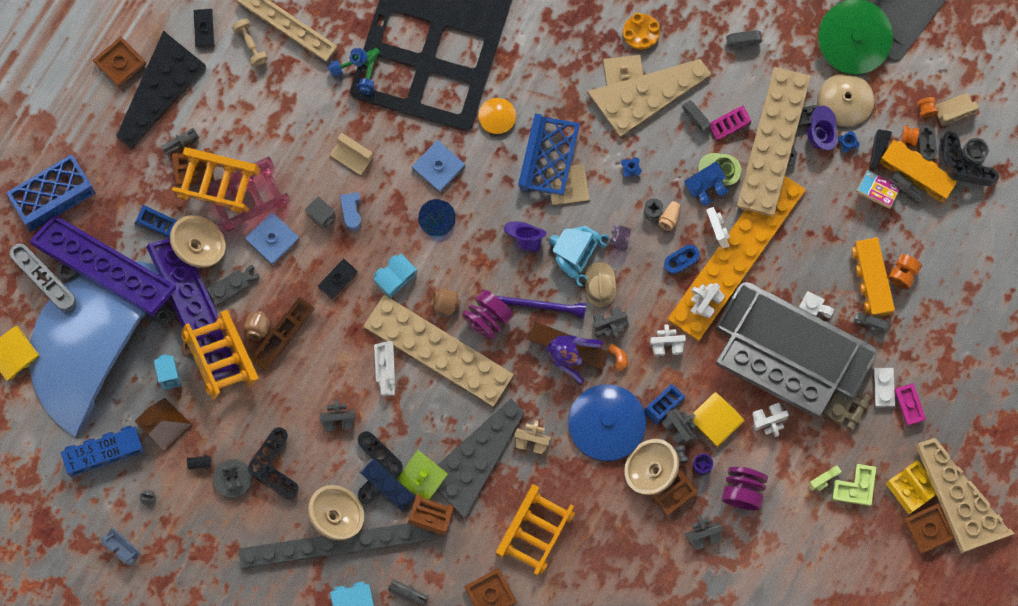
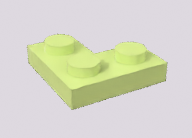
[832,464,876,506]

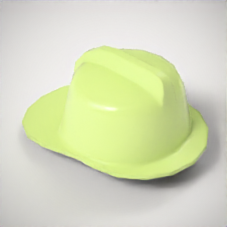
[699,153,743,185]

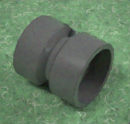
[962,138,989,166]

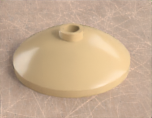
[818,73,874,128]
[170,215,226,268]
[625,439,679,495]
[308,485,364,540]

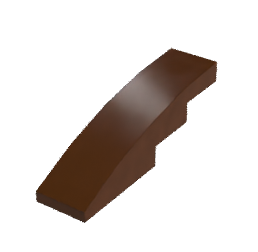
[251,297,315,370]
[527,322,608,370]

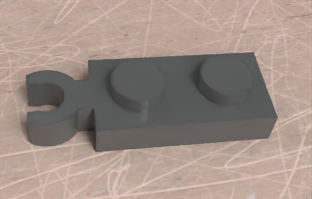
[207,265,260,306]

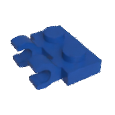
[684,161,729,206]

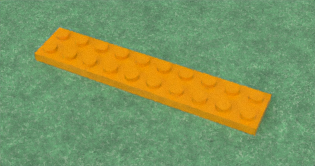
[667,176,806,342]

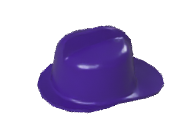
[807,106,837,150]
[504,221,546,252]

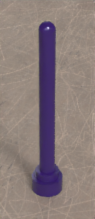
[497,296,586,318]

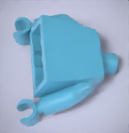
[549,226,609,287]

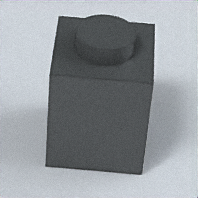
[305,196,336,229]

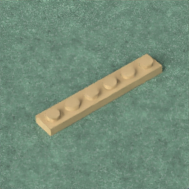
[236,0,338,63]

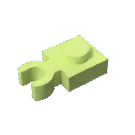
[808,465,842,491]

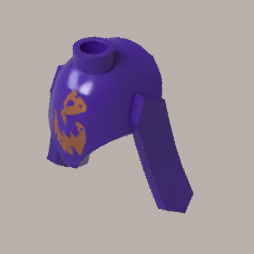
[547,335,603,385]

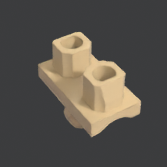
[515,420,551,454]

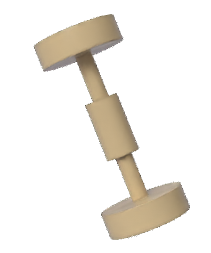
[232,19,268,67]

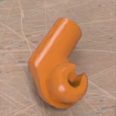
[607,343,628,371]

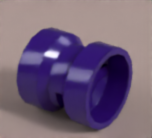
[693,454,713,476]

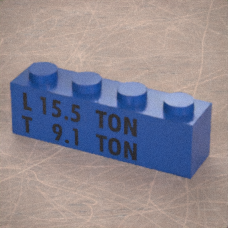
[61,426,144,477]

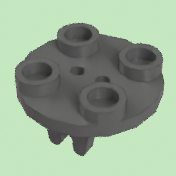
[213,459,252,498]

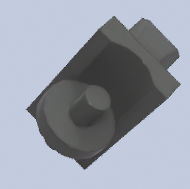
[593,307,629,339]
[320,399,355,431]
[662,408,697,444]
[685,515,723,550]

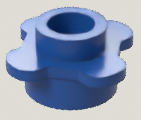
[838,131,860,153]
[621,157,642,177]

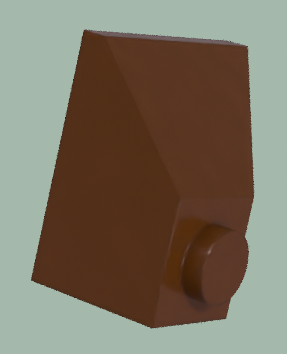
[135,398,192,452]

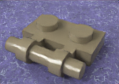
[824,390,871,430]

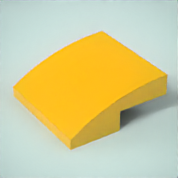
[0,326,40,381]
[692,392,745,448]
[885,460,936,514]

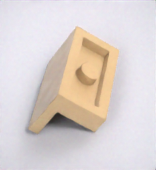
[935,93,979,127]
[330,132,373,175]

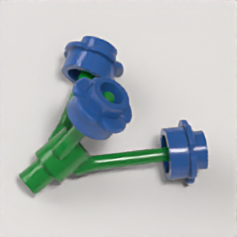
[328,48,380,94]

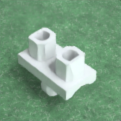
[691,283,725,318]
[649,324,686,356]
[752,403,789,437]

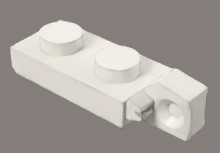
[374,341,395,396]

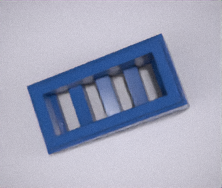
[134,205,177,238]
[644,384,686,425]

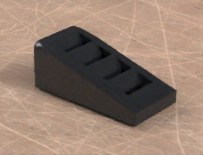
[869,129,892,171]

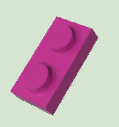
[894,383,926,426]

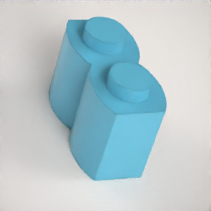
[373,254,417,298]

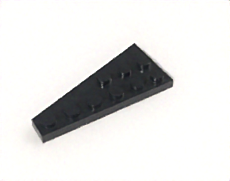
[116,30,206,149]

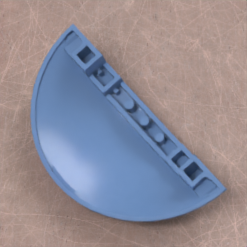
[29,261,158,437]

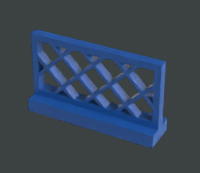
[518,113,580,196]
[6,154,96,232]

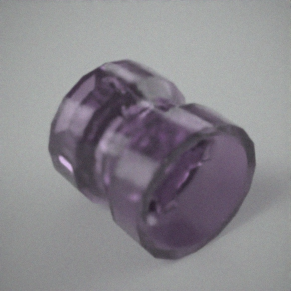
[609,225,631,250]

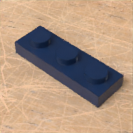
[359,458,415,512]

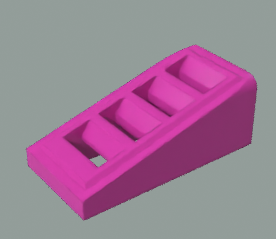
[710,106,751,141]

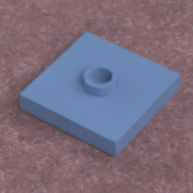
[412,140,465,193]
[245,212,299,265]

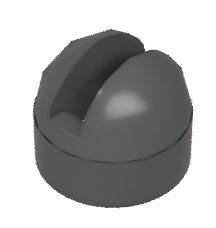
[140,489,156,506]

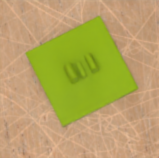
[396,450,448,500]

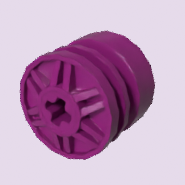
[462,289,514,340]
[721,467,768,511]

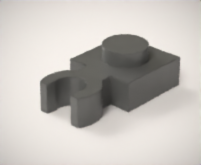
[853,312,889,334]

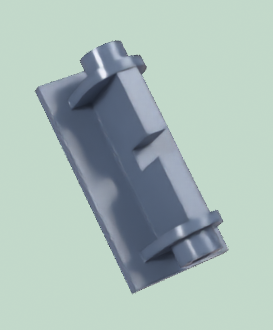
[100,527,141,566]

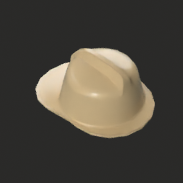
[585,262,616,307]

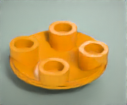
[623,13,660,50]
[479,98,516,134]

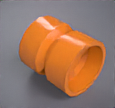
[888,254,922,290]

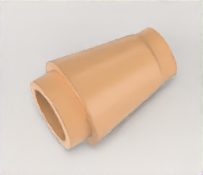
[658,202,681,231]

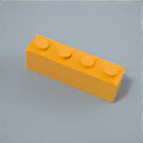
[879,140,957,203]
[851,237,895,318]

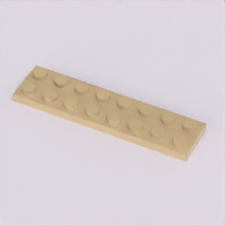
[737,67,811,217]
[363,295,514,408]

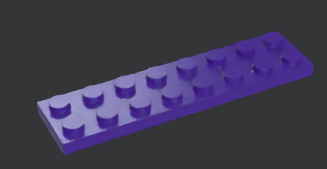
[30,215,176,317]
[146,238,240,380]

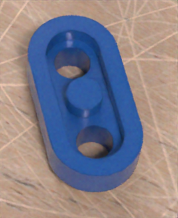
[664,245,700,275]

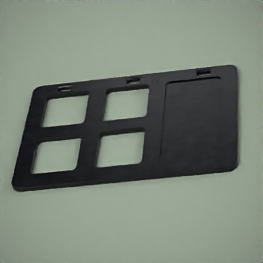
[350,0,512,131]

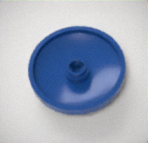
[568,384,646,462]

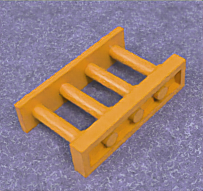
[172,147,261,213]
[181,310,259,399]
[495,484,575,577]

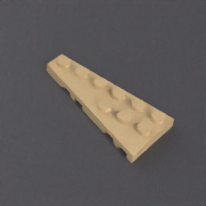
[587,59,711,138]
[915,438,1015,553]

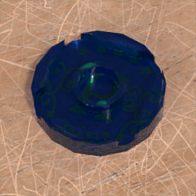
[418,199,456,237]

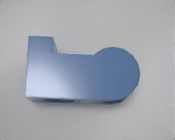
[340,192,362,231]

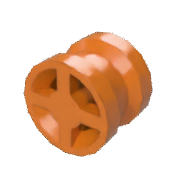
[917,97,939,118]
[900,125,919,146]

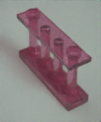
[206,156,290,232]

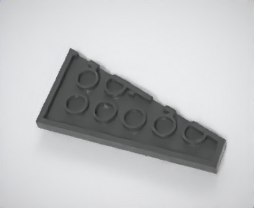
[437,398,524,519]

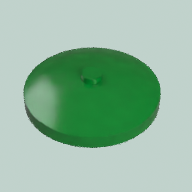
[817,0,893,75]

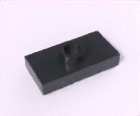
[193,9,215,47]
[318,258,358,299]

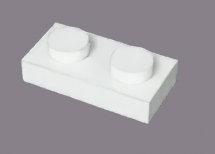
[707,207,730,249]
[873,368,895,407]

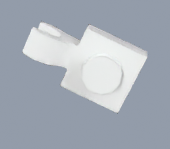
[799,291,834,319]

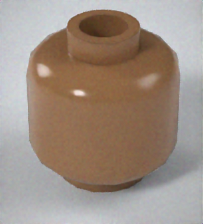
[431,288,461,315]
[243,311,271,341]

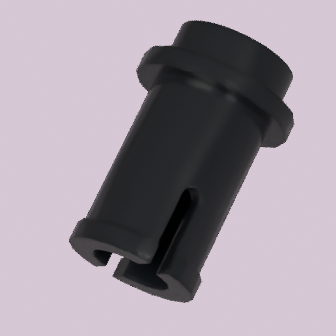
[187,454,212,470]

